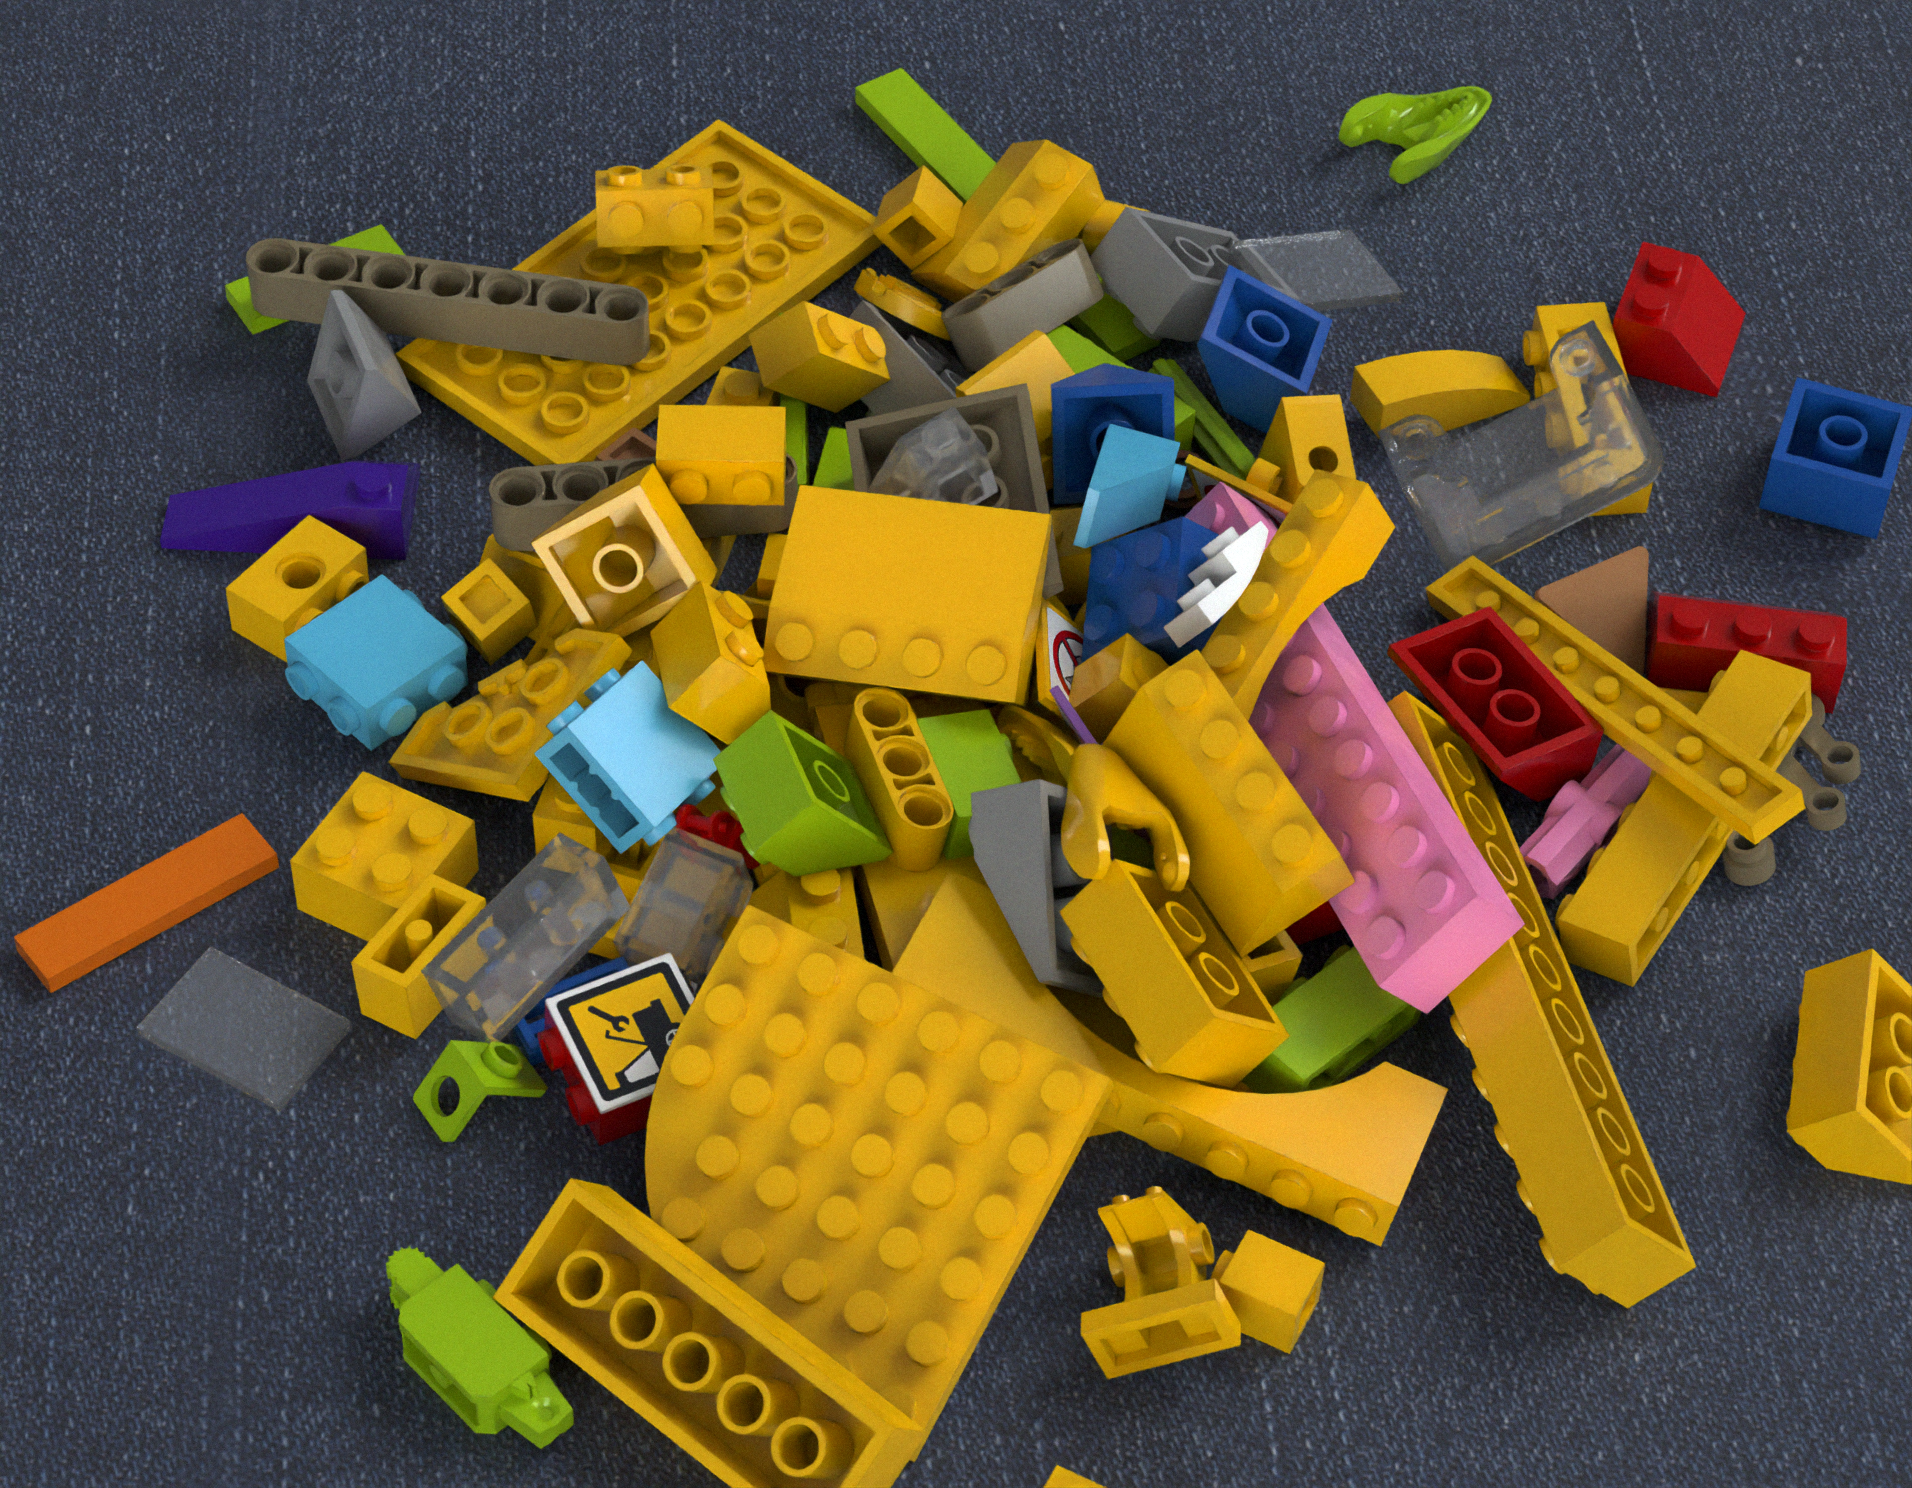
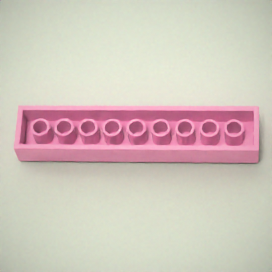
[1185,481,1525,1014]

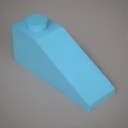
[1073,423,1187,548]

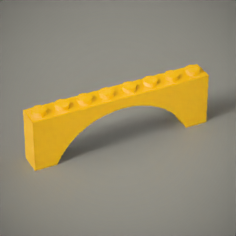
[891,870,1448,1247]

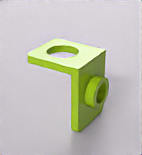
[413,1040,548,1142]

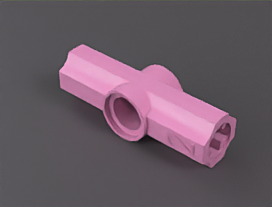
[1519,744,1652,899]

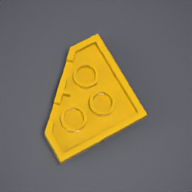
[388,628,633,802]

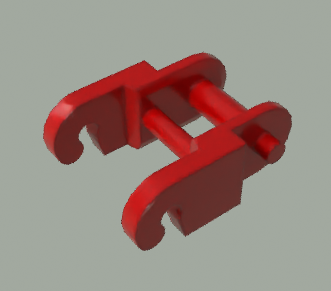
[675,804,761,869]

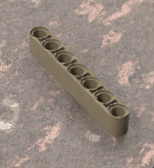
[246,238,650,365]

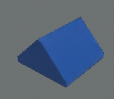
[1051,363,1175,504]

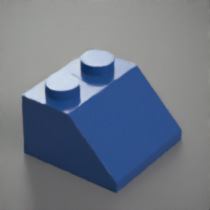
[1197,265,1333,434]

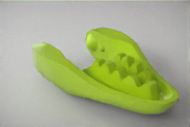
[1338,86,1492,185]

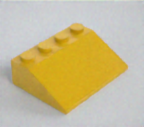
[762,485,1053,707]

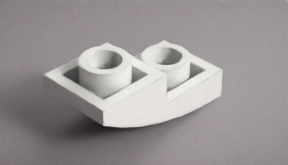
[1163,521,1268,648]

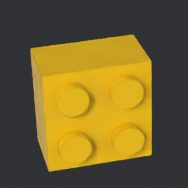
[290,771,479,942]

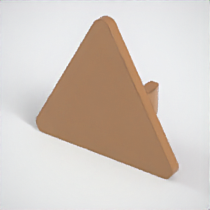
[1534,546,1649,676]

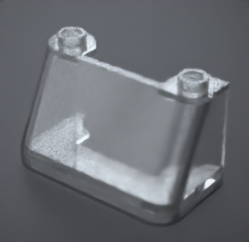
[1378,320,1664,570]

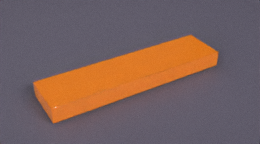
[14,813,279,993]

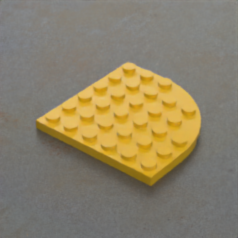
[645,904,1114,1463]

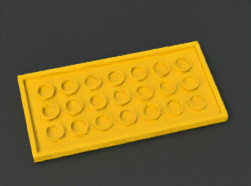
[395,119,883,466]

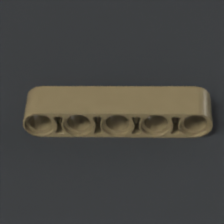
[489,453,798,551]

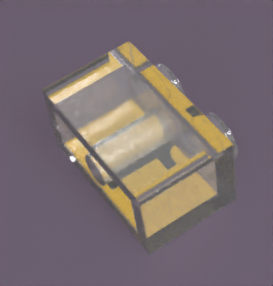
[613,827,753,992]

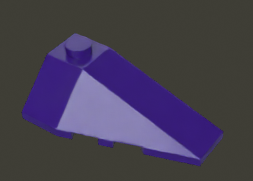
[160,460,421,560]

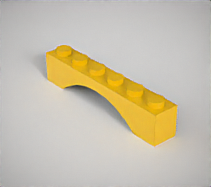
[1200,469,1395,721]

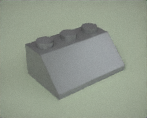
[849,300,974,417]

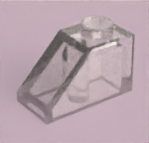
[866,406,998,505]

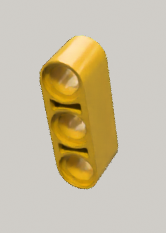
[843,687,954,872]

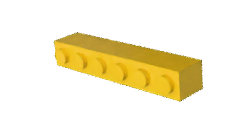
[1555,650,1812,987]

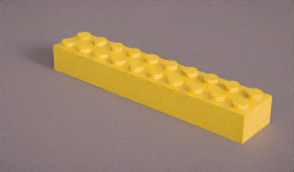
[1387,691,1697,1308]

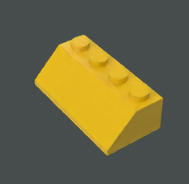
[1102,649,1355,957]

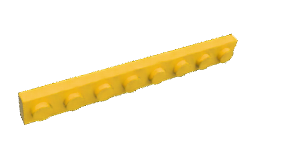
[1425,555,1805,845]

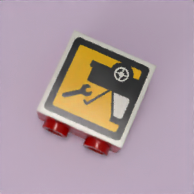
[538,952,694,1146]

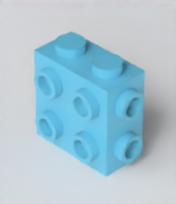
[284,574,468,751]
[534,660,721,854]

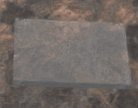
[1228,229,1403,311]
[137,946,352,1111]

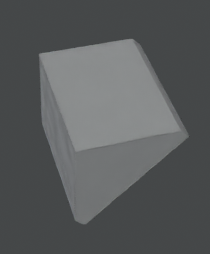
[307,290,422,460]

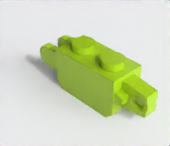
[386,1246,574,1449]

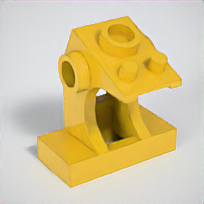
[1081,1186,1241,1379]

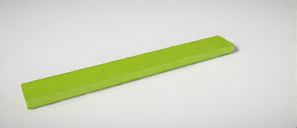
[855,68,1160,362]

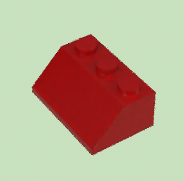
[1646,591,1847,714]
[1387,606,1604,802]

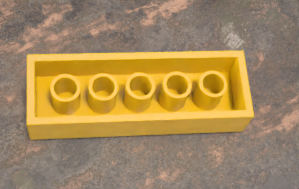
[493,1178,927,1488]

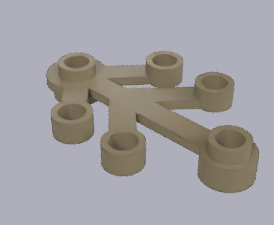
[1722,693,1861,886]

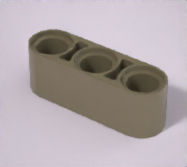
[941,238,1104,372]

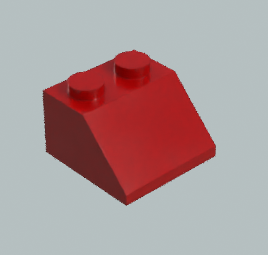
[1612,242,1746,398]

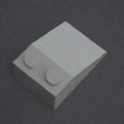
[1090,207,1292,342]
[968,779,1114,999]

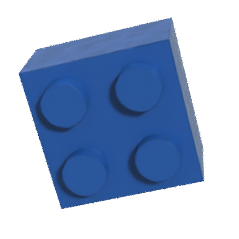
[1758,377,1912,539]
[1081,517,1224,666]

